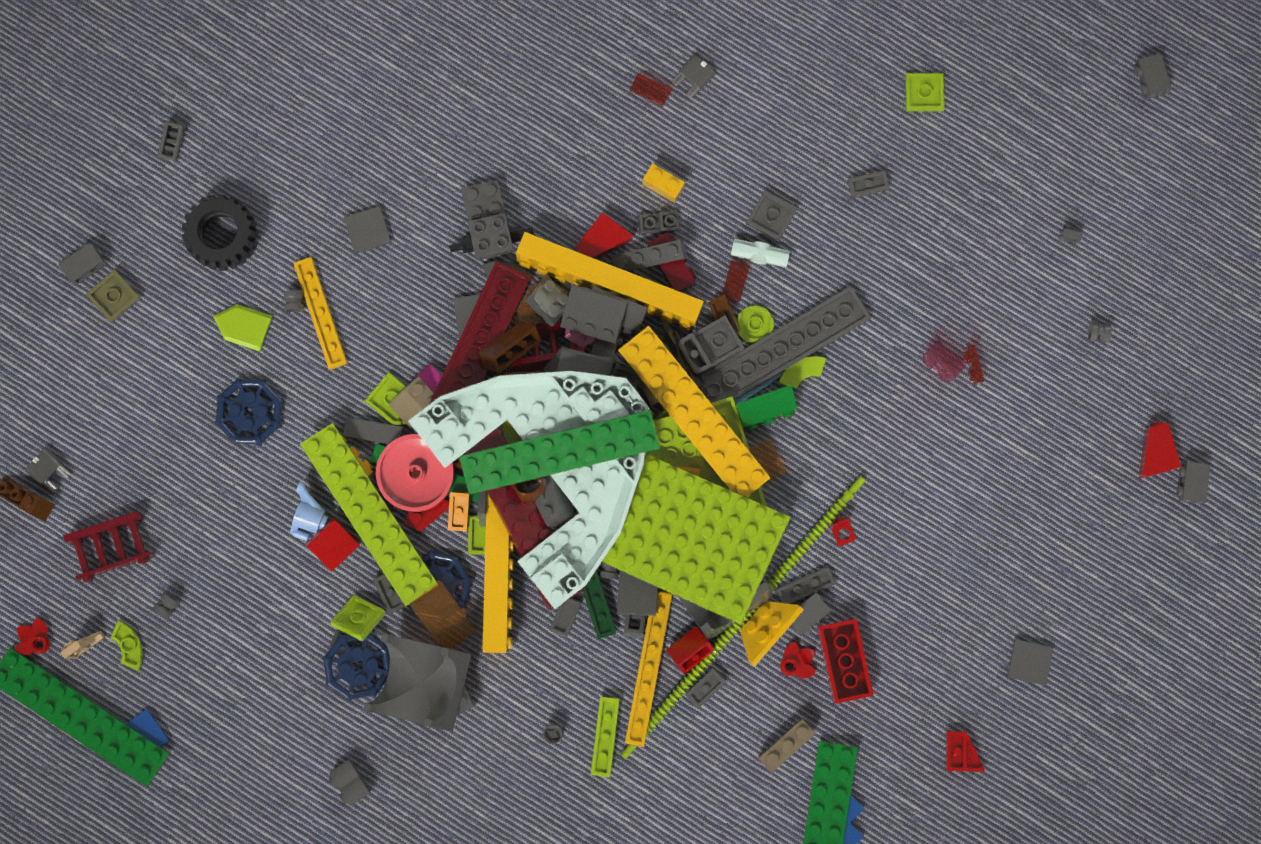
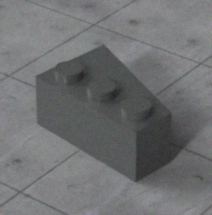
[535,475,575,528]

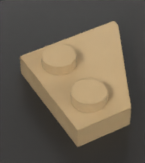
[60,631,105,659]

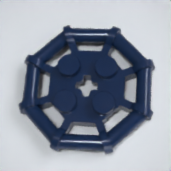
[214,378,284,446]
[410,549,473,622]
[322,633,390,701]

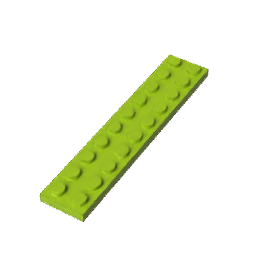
[300,423,438,606]

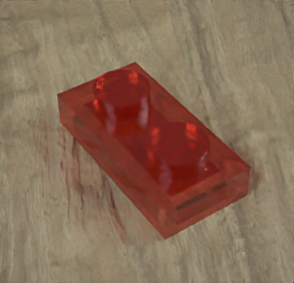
[630,73,672,107]
[722,260,749,303]
[963,344,984,386]

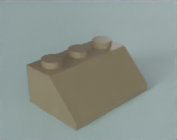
[389,377,434,434]

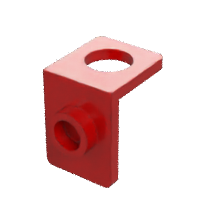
[830,517,856,547]

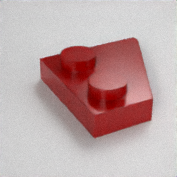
[403,499,449,532]
[946,731,985,772]

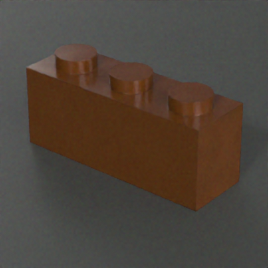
[479,321,542,374]

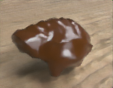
[514,476,546,502]

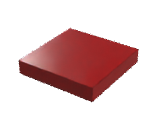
[305,518,360,572]

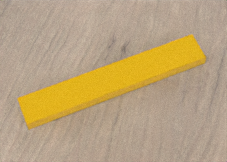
[293,257,348,370]

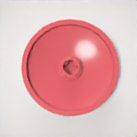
[376,434,454,512]

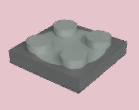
[524,274,569,327]

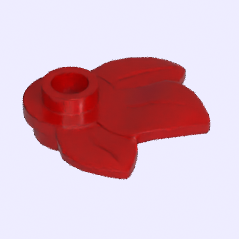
[15,618,50,655]
[780,642,816,679]

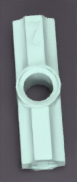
[731,238,790,268]

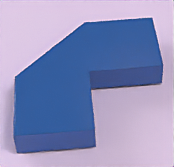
[844,795,864,844]

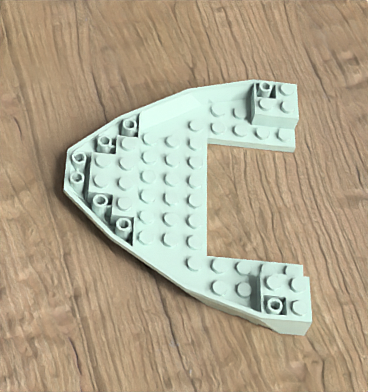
[409,371,650,609]

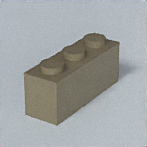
[757,719,815,773]

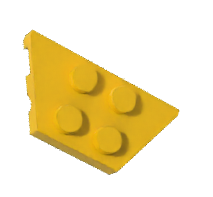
[740,601,804,667]

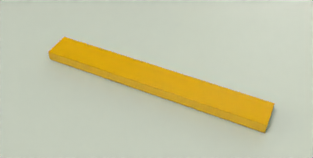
[625,591,672,747]

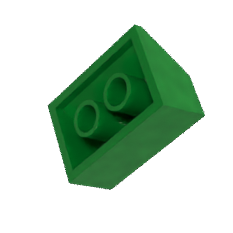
[736,385,798,432]

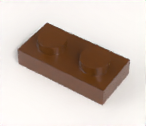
[708,295,741,332]

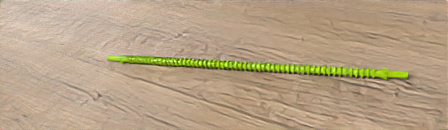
[620,476,865,760]

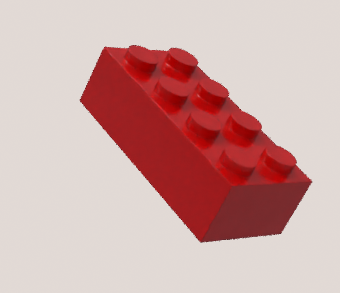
[817,619,874,704]

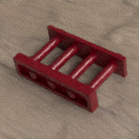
[505,322,584,373]
[63,511,155,583]

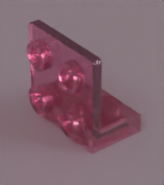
[922,340,966,384]

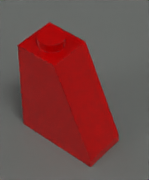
[575,212,633,260]
[1139,421,1181,479]

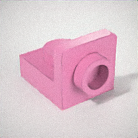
[565,329,595,348]

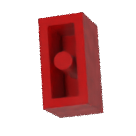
[665,627,715,674]

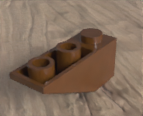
[0,476,55,521]

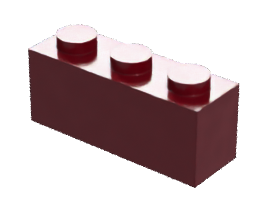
[647,233,697,292]

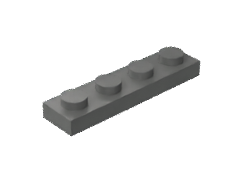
[611,239,687,272]

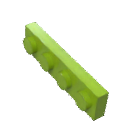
[591,697,620,777]

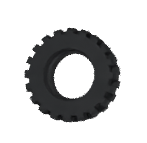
[182,195,259,271]

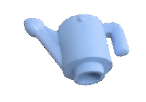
[290,481,328,541]

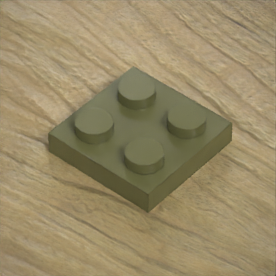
[86,269,141,323]

